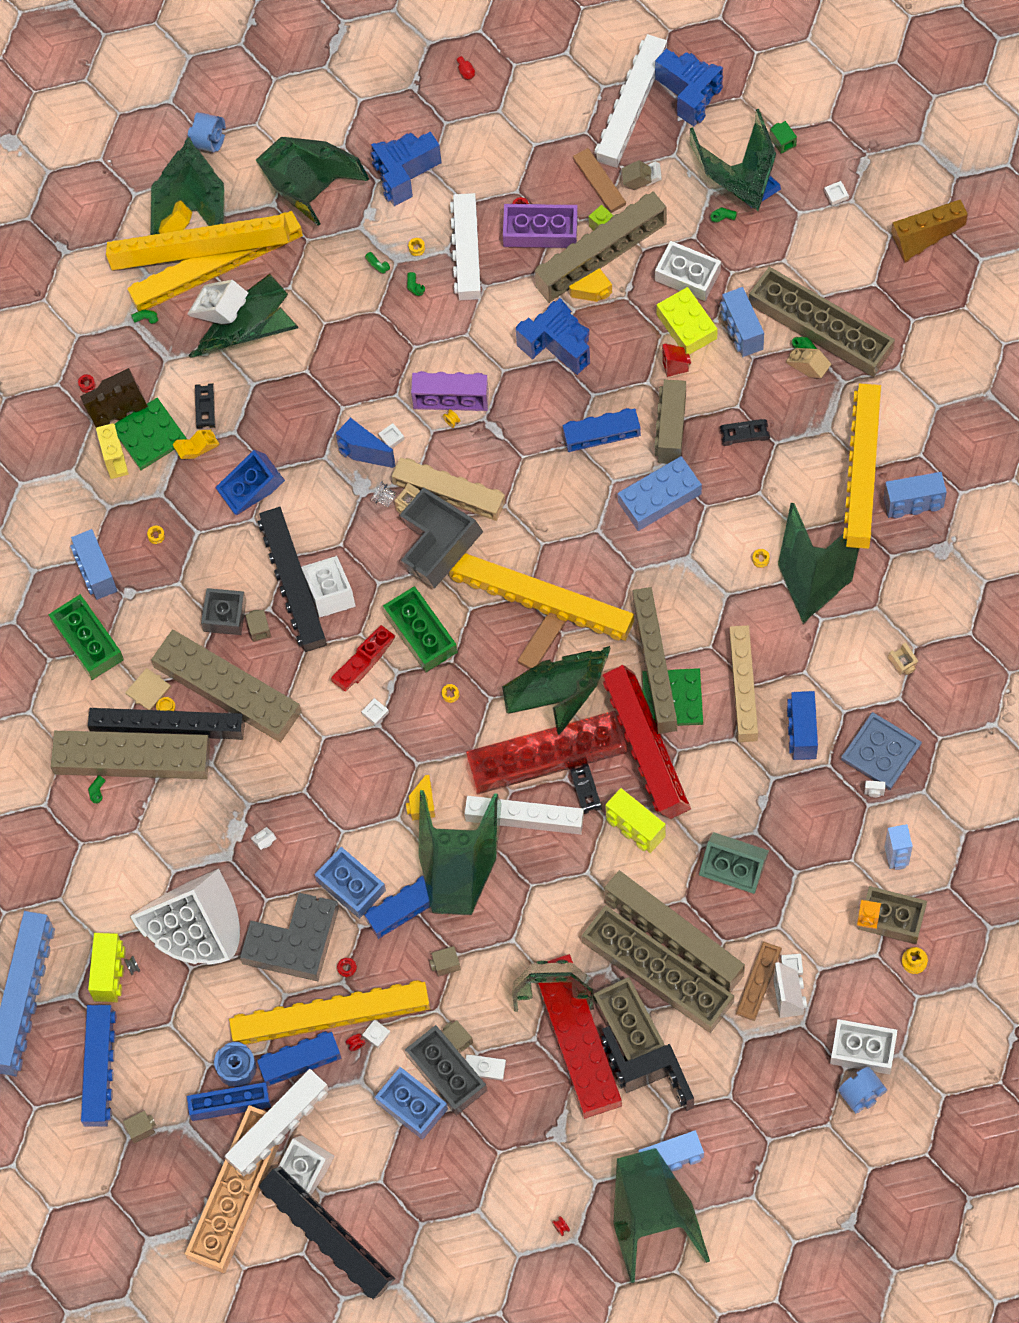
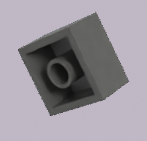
[201,588,247,635]

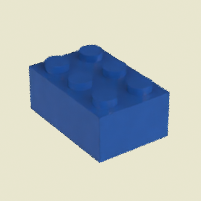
[787,691,818,760]

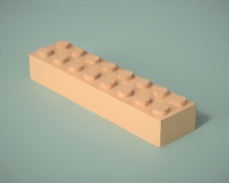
[185,1105,280,1274]

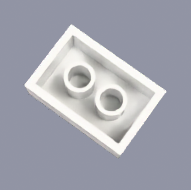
[655,241,721,301]
[830,1019,897,1075]

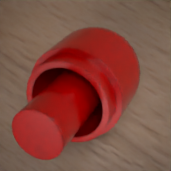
[456,56,475,80]

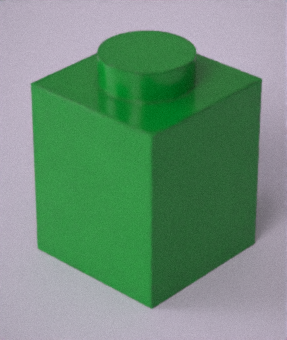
[770,121,797,154]

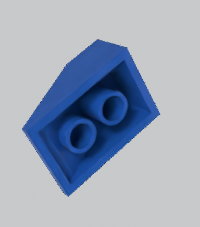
[336,418,396,468]
[215,450,285,515]

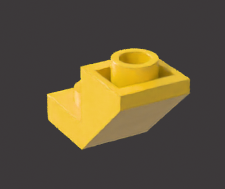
[158,200,193,234]
[173,430,219,459]

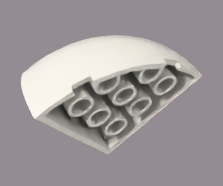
[130,869,240,964]

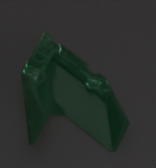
[690,109,776,212]
[150,137,226,235]
[188,274,299,358]
[778,503,860,624]
[502,646,611,735]

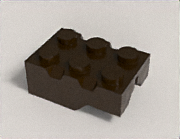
[80,368,148,428]

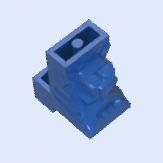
[655,48,723,127]
[370,131,442,206]
[515,298,590,375]

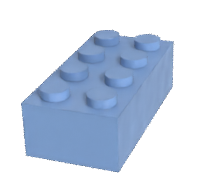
[618,456,702,531]

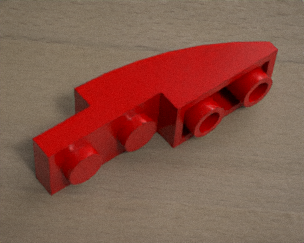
[331,625,396,692]

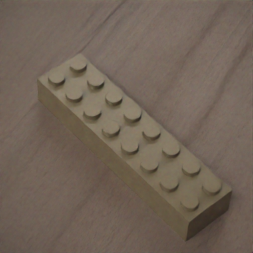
[535,191,667,303]
[749,266,895,377]
[151,629,302,743]
[51,730,210,779]
[604,870,745,993]
[582,905,734,1033]

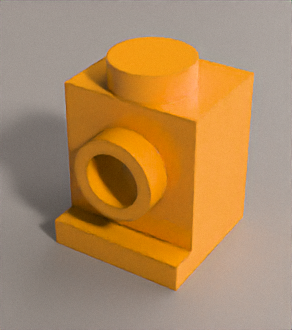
[857,900,881,929]

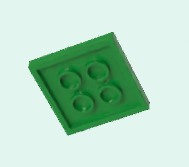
[114,397,187,471]
[642,668,703,726]

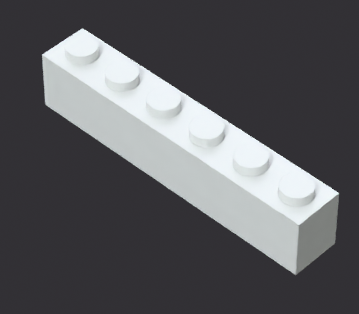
[450,193,481,300]
[465,796,584,835]
[225,1069,329,1177]

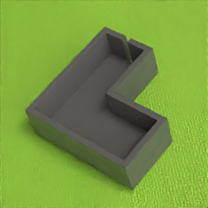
[399,487,483,588]
[240,893,339,982]

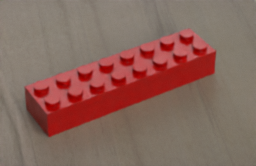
[603,665,691,819]
[532,954,622,1119]

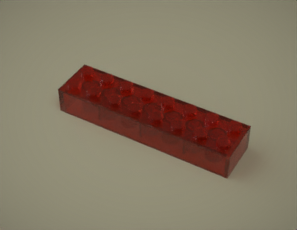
[466,711,627,795]

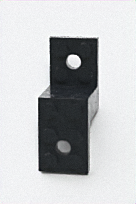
[600,1026,694,1111]

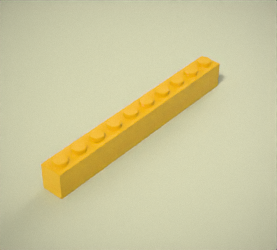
[127,210,303,311]
[106,214,290,270]
[843,383,881,549]
[449,553,634,641]
[229,980,430,1045]

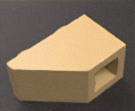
[786,348,831,378]

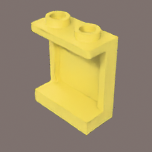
[96,423,129,479]

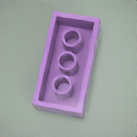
[503,204,578,248]
[411,371,489,411]

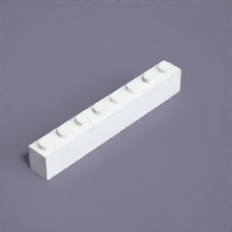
[595,34,667,168]

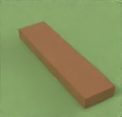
[573,148,626,213]
[518,613,567,672]
[736,941,782,1021]

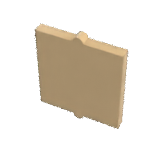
[125,668,171,710]

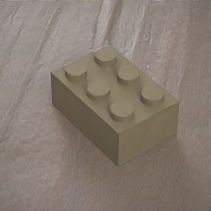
[858,886,927,944]

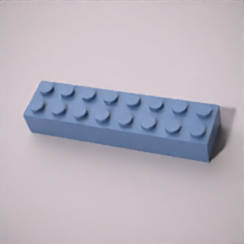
[0,911,55,1077]

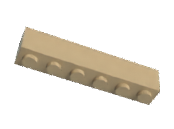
[392,457,505,521]
[729,625,758,743]

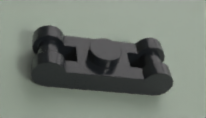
[195,383,216,429]
[719,419,770,446]
[569,763,602,814]

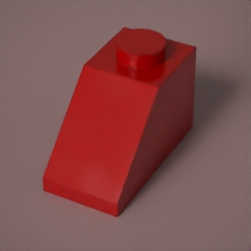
[662,344,691,377]

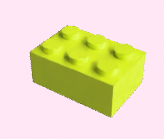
[656,287,718,355]
[605,788,666,854]
[88,933,126,1002]

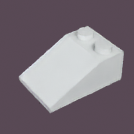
[187,280,248,324]
[301,556,356,618]
[773,962,807,1018]
[278,1135,334,1195]

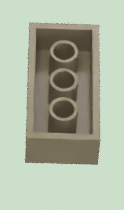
[655,379,686,464]
[593,977,665,1062]

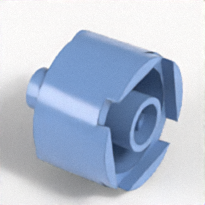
[188,112,226,152]
[214,1042,257,1087]
[839,1067,887,1114]

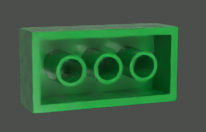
[383,586,458,673]
[48,594,124,680]

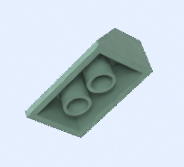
[699,832,769,894]

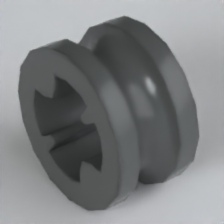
[125,956,140,975]

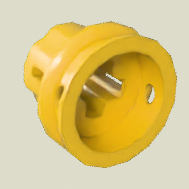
[902,947,928,974]

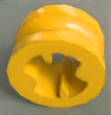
[408,238,425,256]
[442,409,461,428]
[147,526,165,544]
[752,549,770,568]
[442,684,459,703]

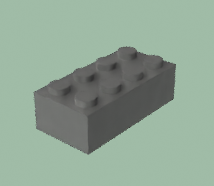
[405,1025,487,1116]

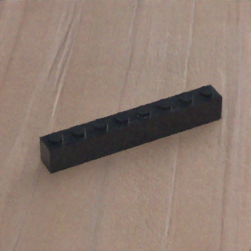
[257,506,327,652]
[87,708,245,740]
[258,1166,396,1300]

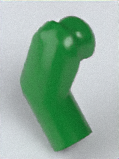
[710,207,738,223]
[365,252,390,274]
[407,272,425,296]
[131,309,159,324]
[792,337,817,349]
[88,775,106,804]

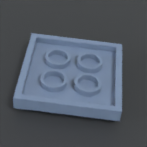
[841,712,922,790]

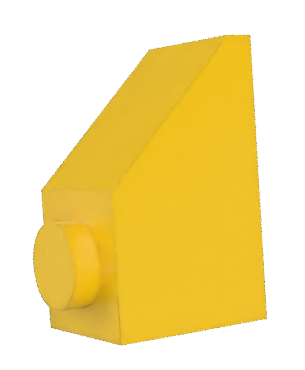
[569,268,612,302]
[406,775,435,821]

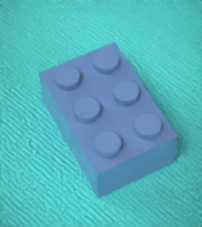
[720,287,764,357]
[883,472,947,518]
[70,529,117,600]
[315,847,386,919]
[374,1067,448,1140]

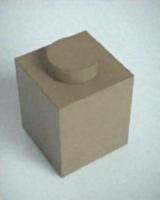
[622,160,652,190]
[246,610,271,642]
[429,946,461,977]
[443,1020,473,1053]
[123,1111,156,1143]

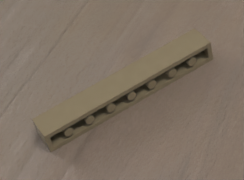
[633,587,677,734]

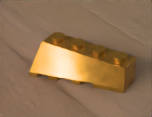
[891,199,968,263]

